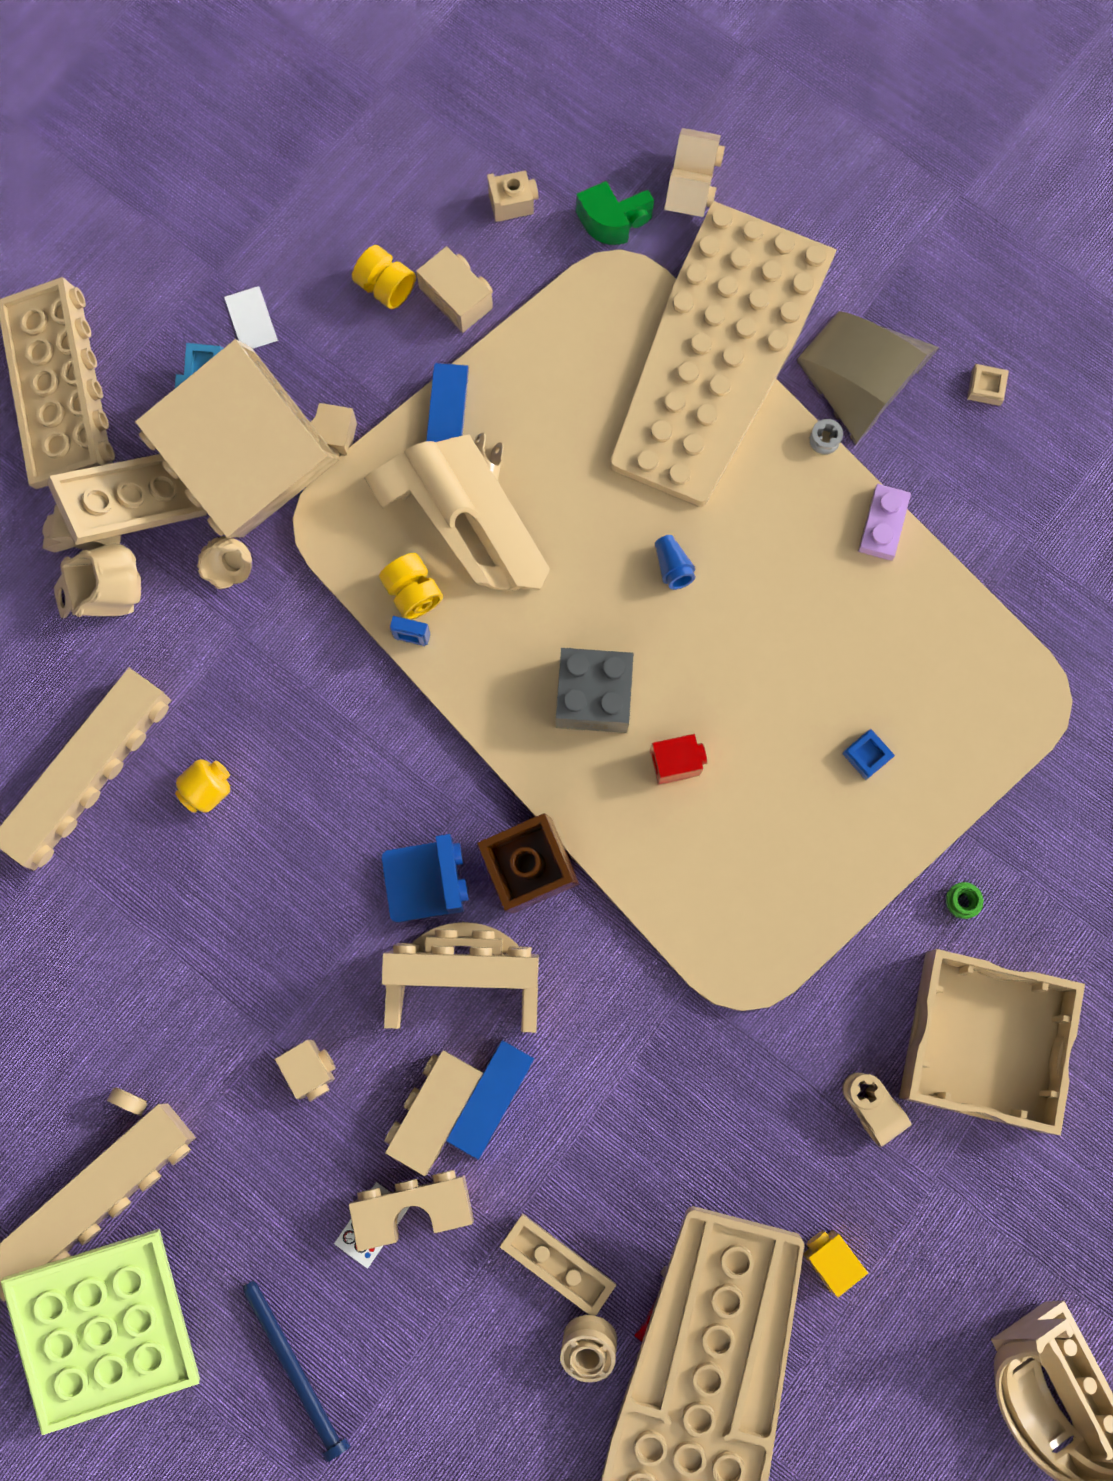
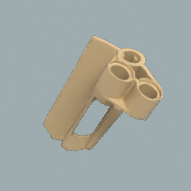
[364,434,550,591]

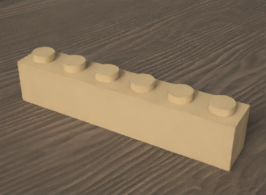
[0,667,171,871]
[0,1103,196,1302]

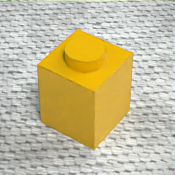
[803,1230,868,1298]

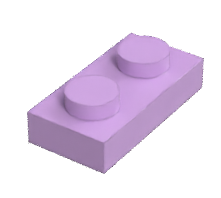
[858,484,911,561]

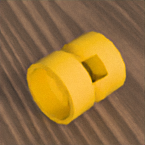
[352,245,416,310]
[379,553,443,620]

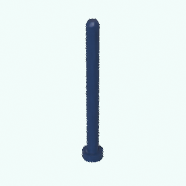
[243,1281,351,1463]

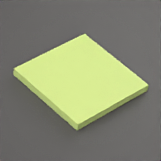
[0,1229,200,1435]

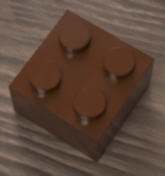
[477,813,580,914]

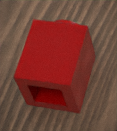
[650,734,707,785]

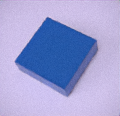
[390,616,430,646]
[842,729,895,780]

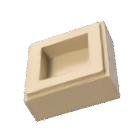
[967,364,1009,406]

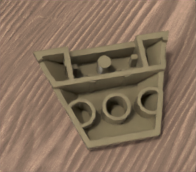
[797,311,939,445]

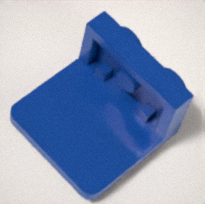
[382,834,469,923]

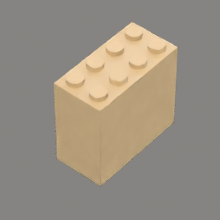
[135,339,339,538]

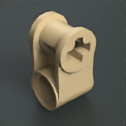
[842,1073,912,1148]

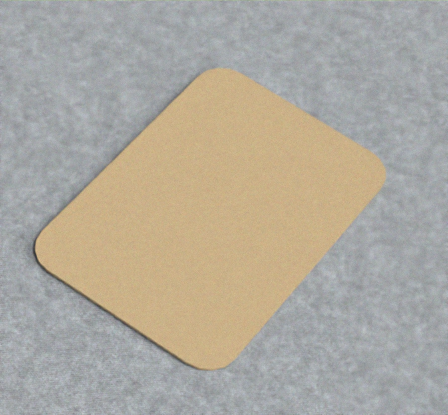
[293,249,1073,1011]

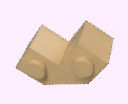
[664,128,725,217]

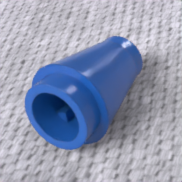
[654,535,695,590]

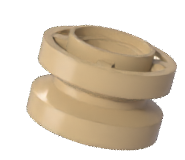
[560,1315,617,1382]

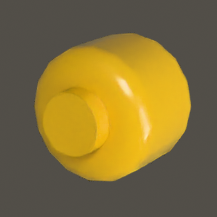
[175,759,230,813]

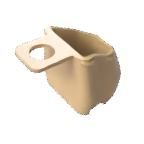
[54,543,141,618]

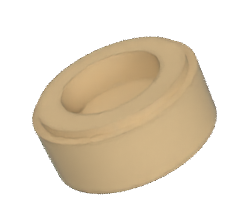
[107,1087,147,1116]

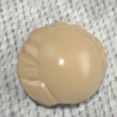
[197,536,252,589]

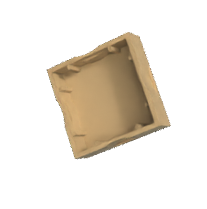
[899,949,1085,1136]

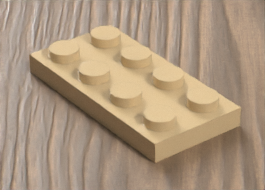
[47,454,207,545]

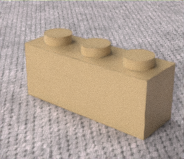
[384,1050,484,1176]

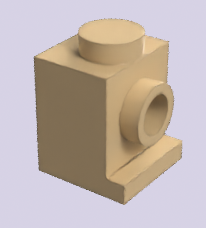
[487,170,539,222]

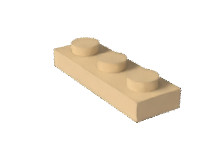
[500,1213,616,1316]

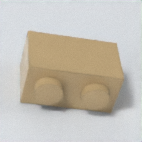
[416,246,493,333]

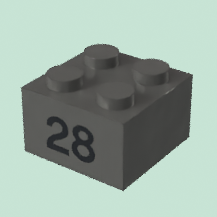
[556,648,634,733]

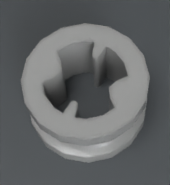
[809,419,843,454]

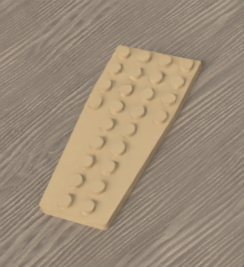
[611,201,837,507]
[600,1206,804,1481]

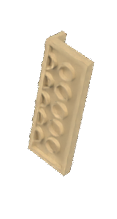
[0,277,115,490]

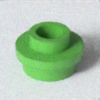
[946,882,983,919]

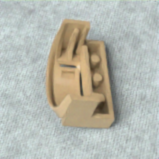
[382,922,539,1033]
[991,1301,1113,1481]

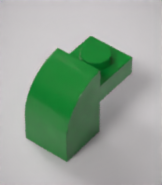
[576,181,654,245]

